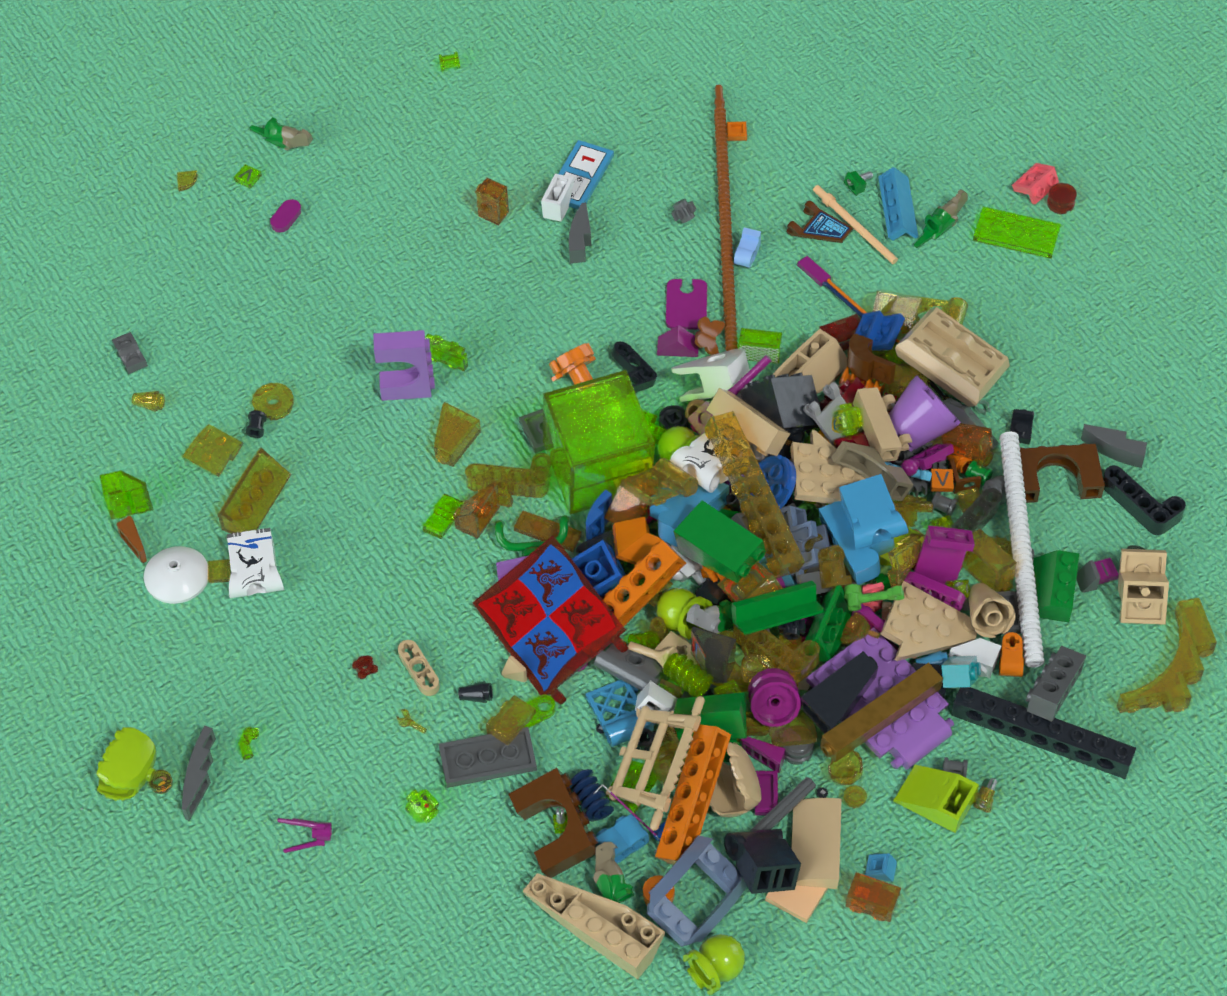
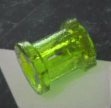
[438,51,460,71]

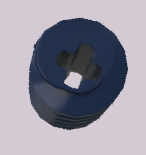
[570,769,614,822]

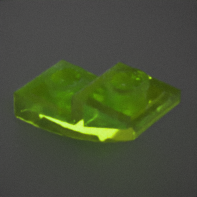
[422,494,463,539]

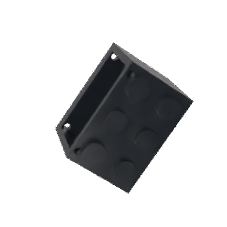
[740,373,821,436]

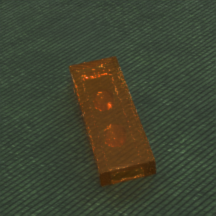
[514,511,582,552]

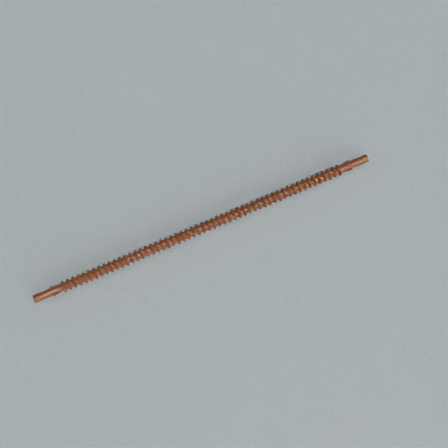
[714,85,738,351]

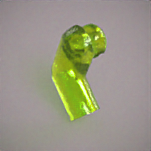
[238,726,259,760]

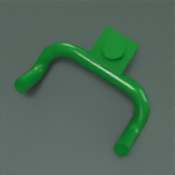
[495,515,569,564]

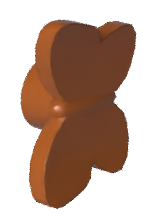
[695,316,725,355]

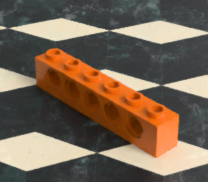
[574,540,686,658]
[655,725,731,865]

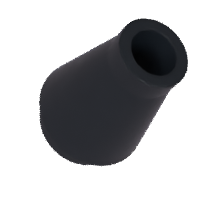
[458,681,493,703]

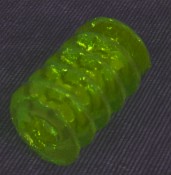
[663,653,713,697]

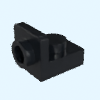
[1010,409,1034,444]

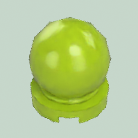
[658,426,701,468]
[656,588,713,640]
[683,934,745,995]

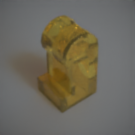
[818,545,852,589]

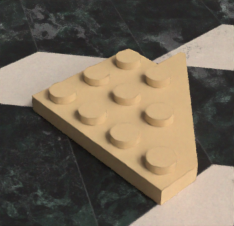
[790,430,866,504]

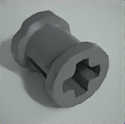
[930,491,958,517]
[942,757,968,778]

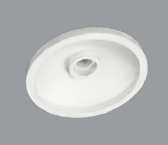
[144,546,210,604]

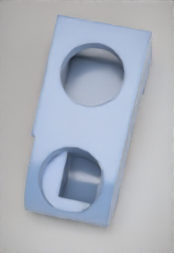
[734,227,761,268]

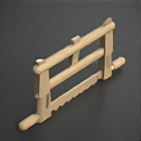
[605,696,705,831]

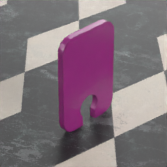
[666,279,707,330]

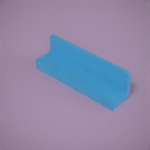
[878,167,919,241]

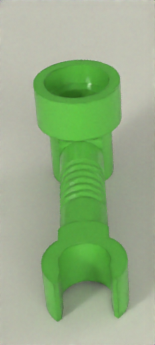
[844,584,904,611]

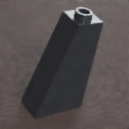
[801,651,878,734]

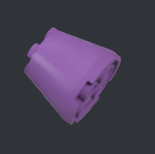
[889,376,961,452]

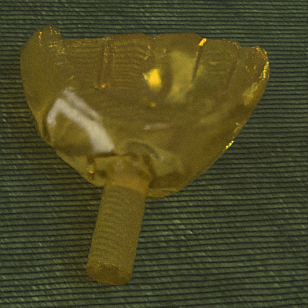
[840,612,880,644]
[741,646,775,684]

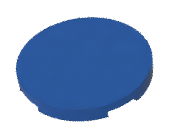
[743,455,796,516]

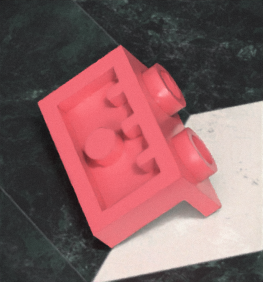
[1012,163,1059,204]

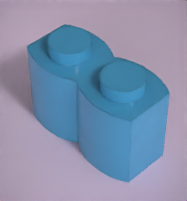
[596,814,649,864]

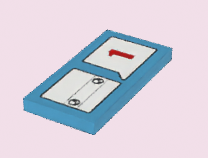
[559,140,614,209]

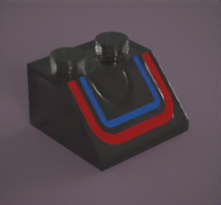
[691,626,736,684]

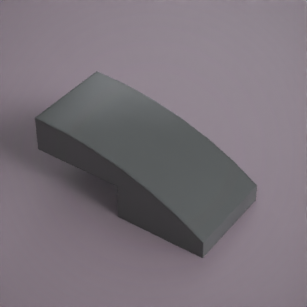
[112,332,148,374]

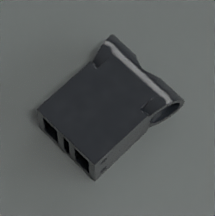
[724,829,801,894]

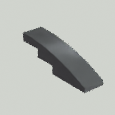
[182,725,216,821]

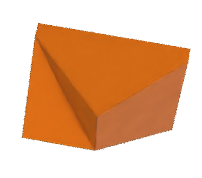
[613,517,662,570]

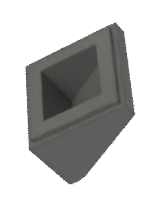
[1076,560,1100,593]

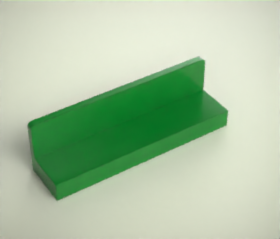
[732,581,824,635]

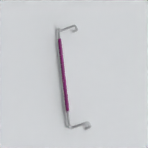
[594,784,660,852]

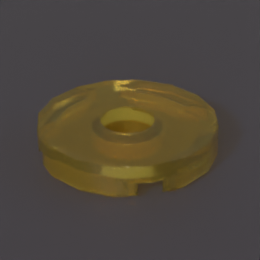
[252,383,294,420]

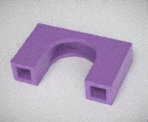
[373,330,435,401]

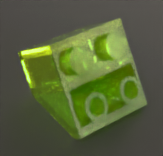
[100,470,153,520]

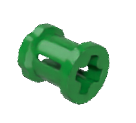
[965,460,993,486]

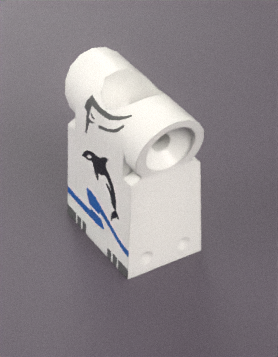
[670,423,750,493]
[227,528,284,599]

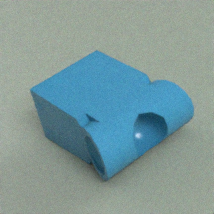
[839,474,909,550]

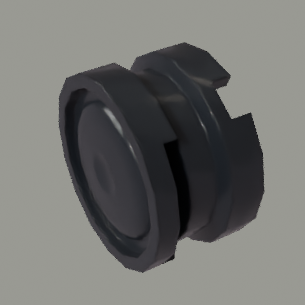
[659,405,688,433]

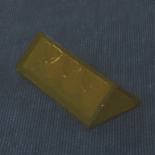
[218,448,292,534]

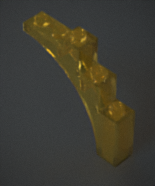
[1117,598,1217,713]

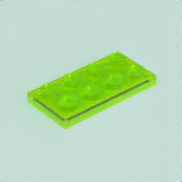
[973,206,1061,259]

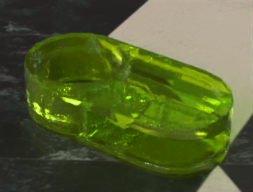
[513,695,556,728]

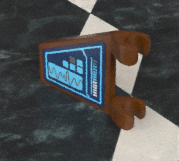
[786,200,853,243]

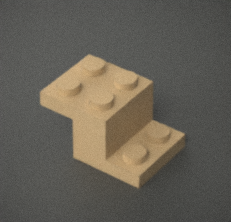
[1118,549,1169,625]

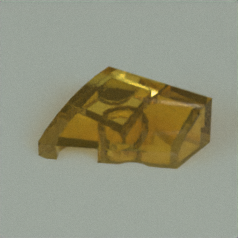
[887,533,925,588]

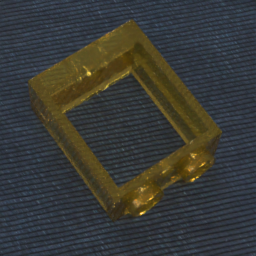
[962,528,1017,592]

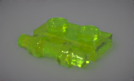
[425,334,468,372]

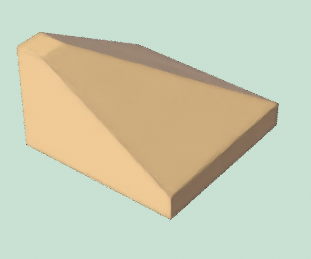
[501,656,527,683]

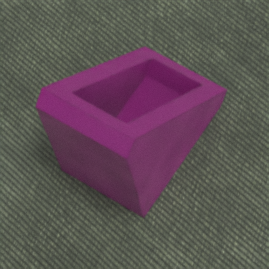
[657,325,699,357]

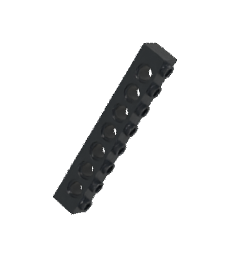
[951,687,1136,779]

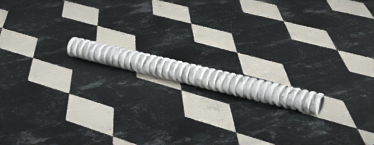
[999,432,1045,668]

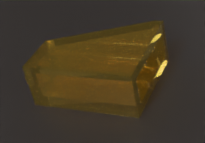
[434,402,481,467]

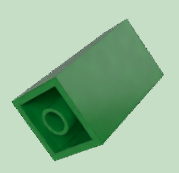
[673,500,766,583]

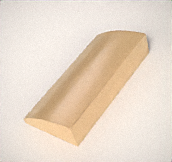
[791,798,842,889]

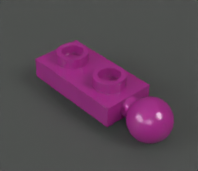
[901,444,954,476]

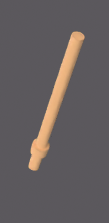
[813,185,898,264]

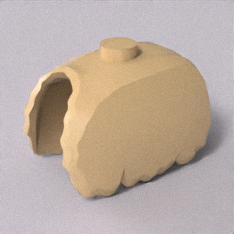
[710,742,761,818]

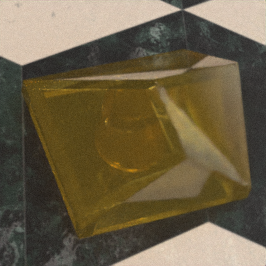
[872,289,922,331]

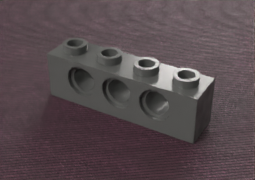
[1026,645,1086,722]

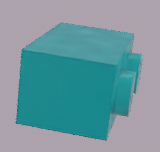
[942,656,981,688]

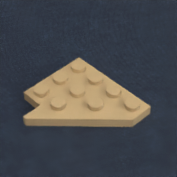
[880,581,977,661]

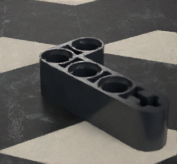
[1103,465,1186,535]

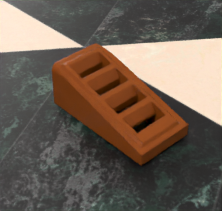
[117,516,147,563]

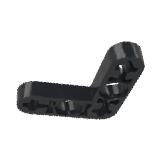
[605,341,657,398]

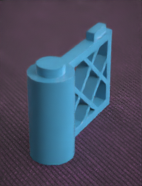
[585,680,656,747]

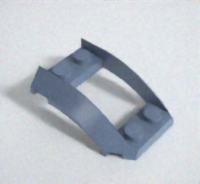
[647,835,747,947]

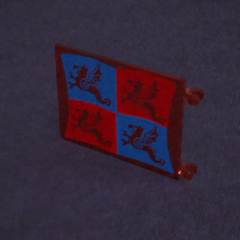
[473,535,629,705]

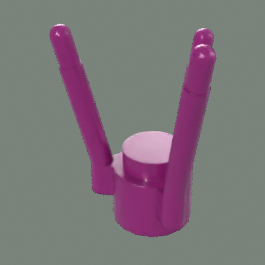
[277,818,332,853]

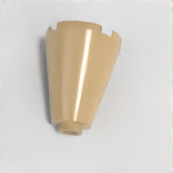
[968,583,1016,638]

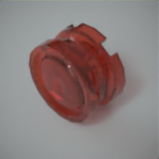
[1047,183,1077,214]

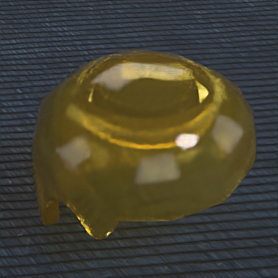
[828,750,863,785]

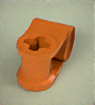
[999,632,1024,677]

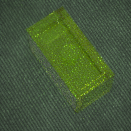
[738,328,782,364]

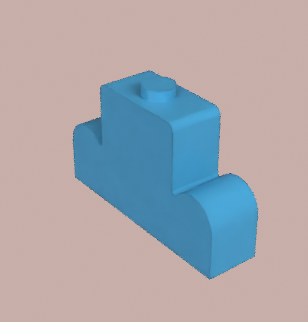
[650,478,729,547]
[818,501,895,585]

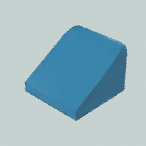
[865,853,897,882]

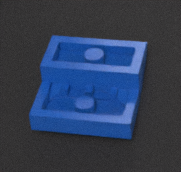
[855,311,905,351]
[586,490,613,541]

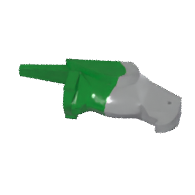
[686,600,736,634]

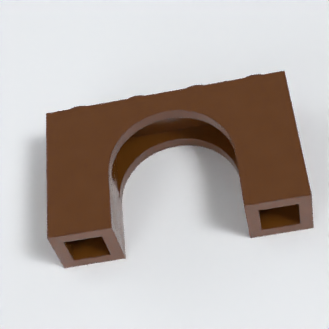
[1020,443,1105,503]
[509,768,598,878]

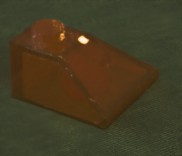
[453,482,500,539]

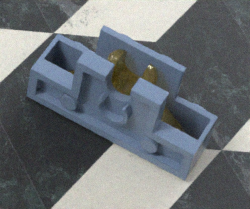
[773,506,832,584]

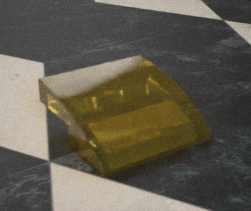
[182,424,244,477]

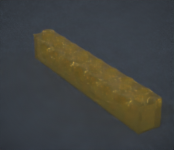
[705,411,805,579]

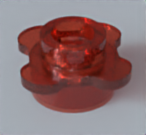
[352,655,378,679]

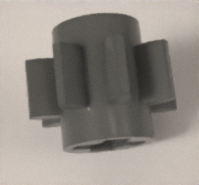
[671,199,696,223]

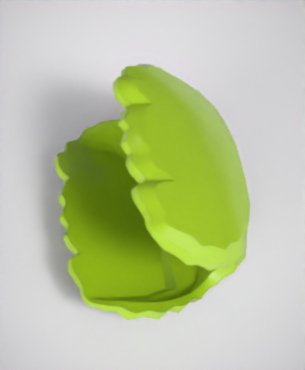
[96,727,156,801]

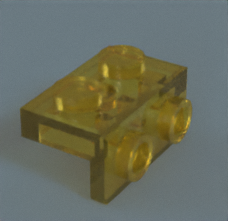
[486,695,536,745]

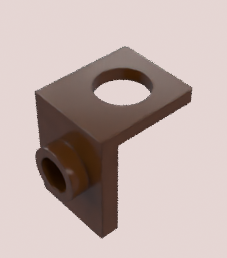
[948,458,981,494]

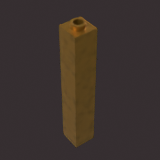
[820,662,943,762]

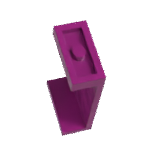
[914,525,975,593]

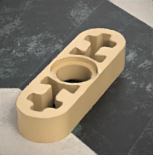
[398,640,440,696]

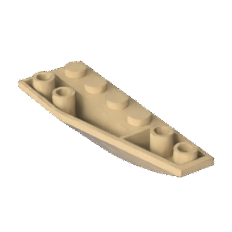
[773,329,848,394]
[523,873,665,979]

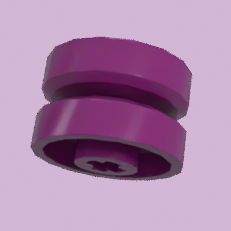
[748,668,801,727]

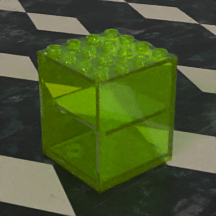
[543,370,655,515]

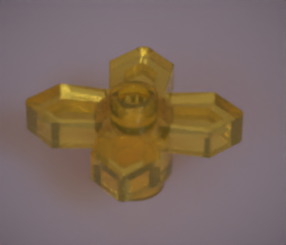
[892,495,933,527]

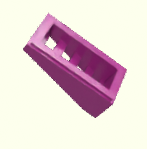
[740,736,785,773]

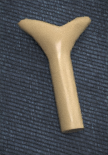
[628,641,675,673]

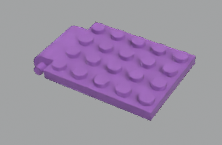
[806,627,954,770]

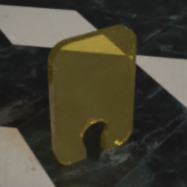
[767,708,817,747]

